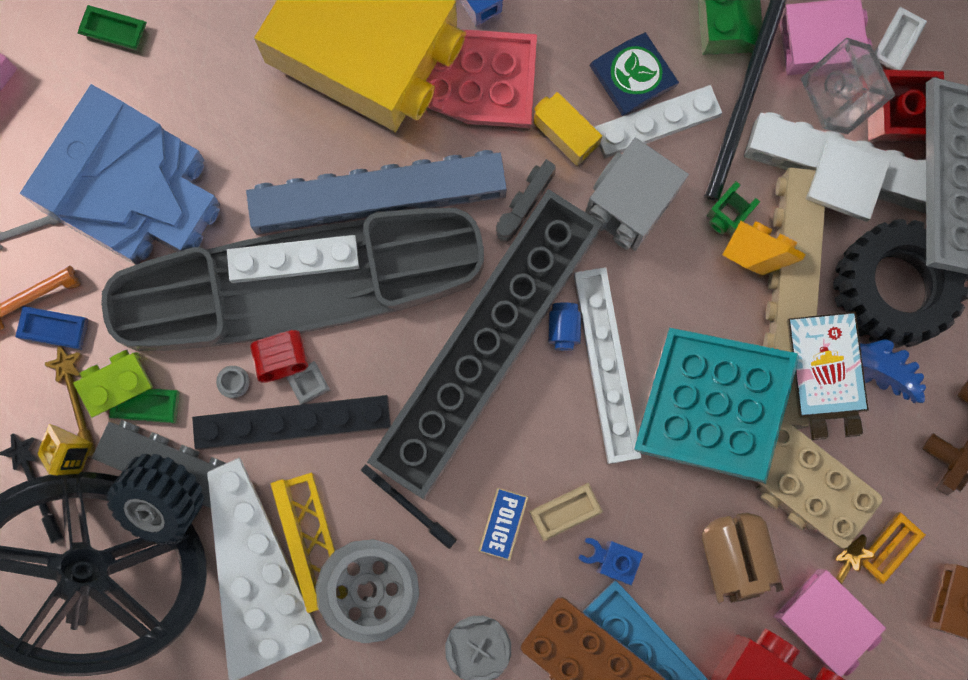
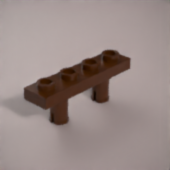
[922,380,968,496]

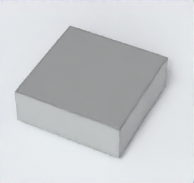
[286,361,331,405]

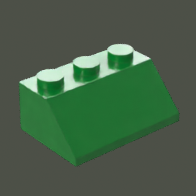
[698,0,762,55]

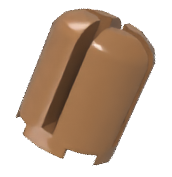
[702,513,784,604]

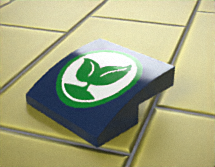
[589,32,679,116]

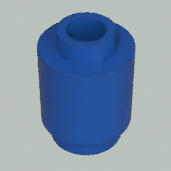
[548,302,581,351]

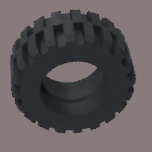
[833,219,968,348]

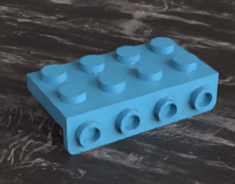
[582,580,708,680]

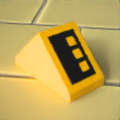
[37,424,93,475]

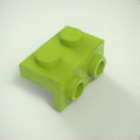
[73,350,153,418]

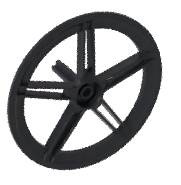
[0,472,207,676]

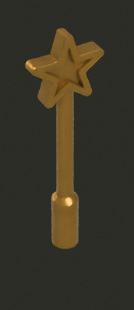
[45,346,96,459]
[836,534,876,584]

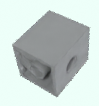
[585,137,689,251]

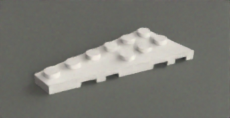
[207,457,323,680]

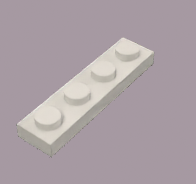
[594,85,722,159]
[227,235,360,283]

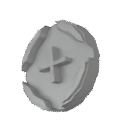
[445,615,511,680]

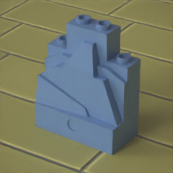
[19,84,220,265]

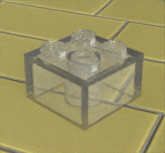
[800,37,895,135]

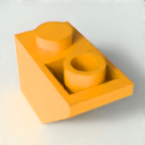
[722,221,806,276]

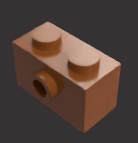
[928,564,968,640]

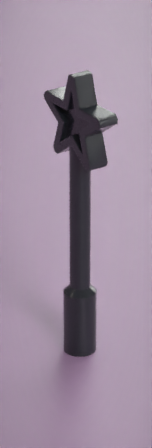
[0,433,64,544]
[361,464,457,549]

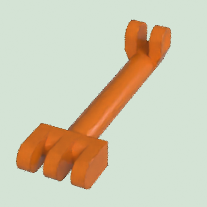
[0,266,81,330]

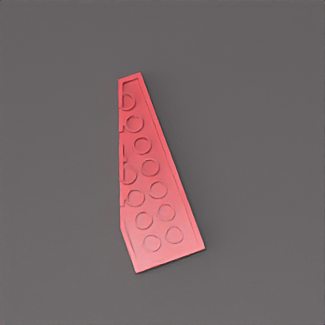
[426,29,537,128]

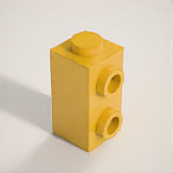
[533,92,602,166]

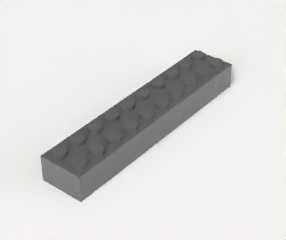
[367,189,603,500]

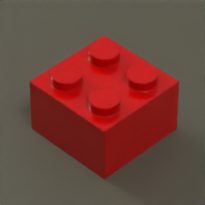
[867,70,944,142]

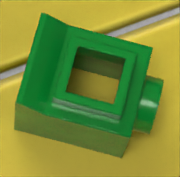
[706,181,760,236]

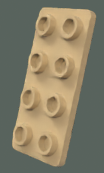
[756,418,882,548]

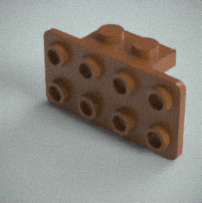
[521,597,666,680]

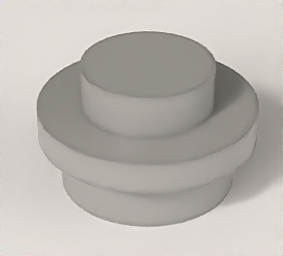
[216,366,250,398]

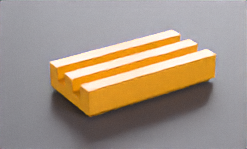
[862,512,926,584]

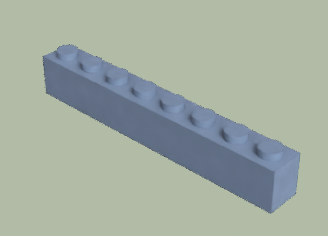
[246,150,507,235]

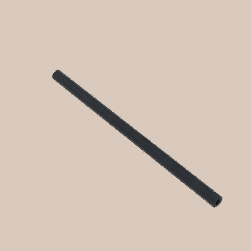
[704,0,787,201]

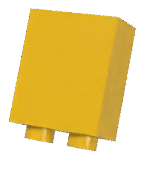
[254,0,466,132]

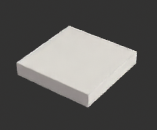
[806,138,891,222]

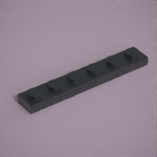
[192,395,391,450]

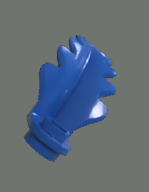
[860,339,926,403]

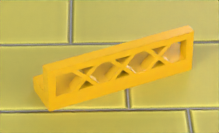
[270,472,347,613]

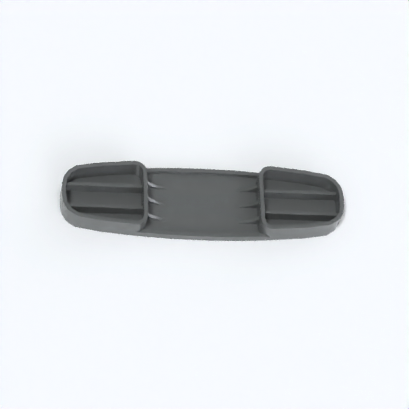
[101,208,484,351]

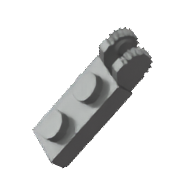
[496,159,556,242]

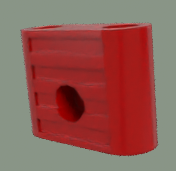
[250,330,308,383]

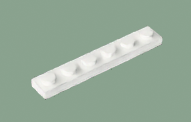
[574,267,641,464]

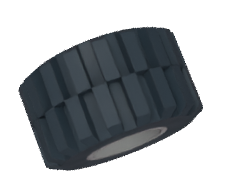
[107,453,204,545]

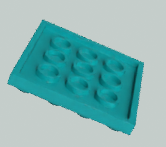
[634,328,799,484]

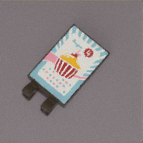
[787,312,869,441]

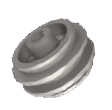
[315,539,419,643]

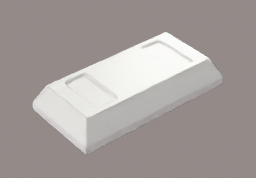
[871,7,927,70]

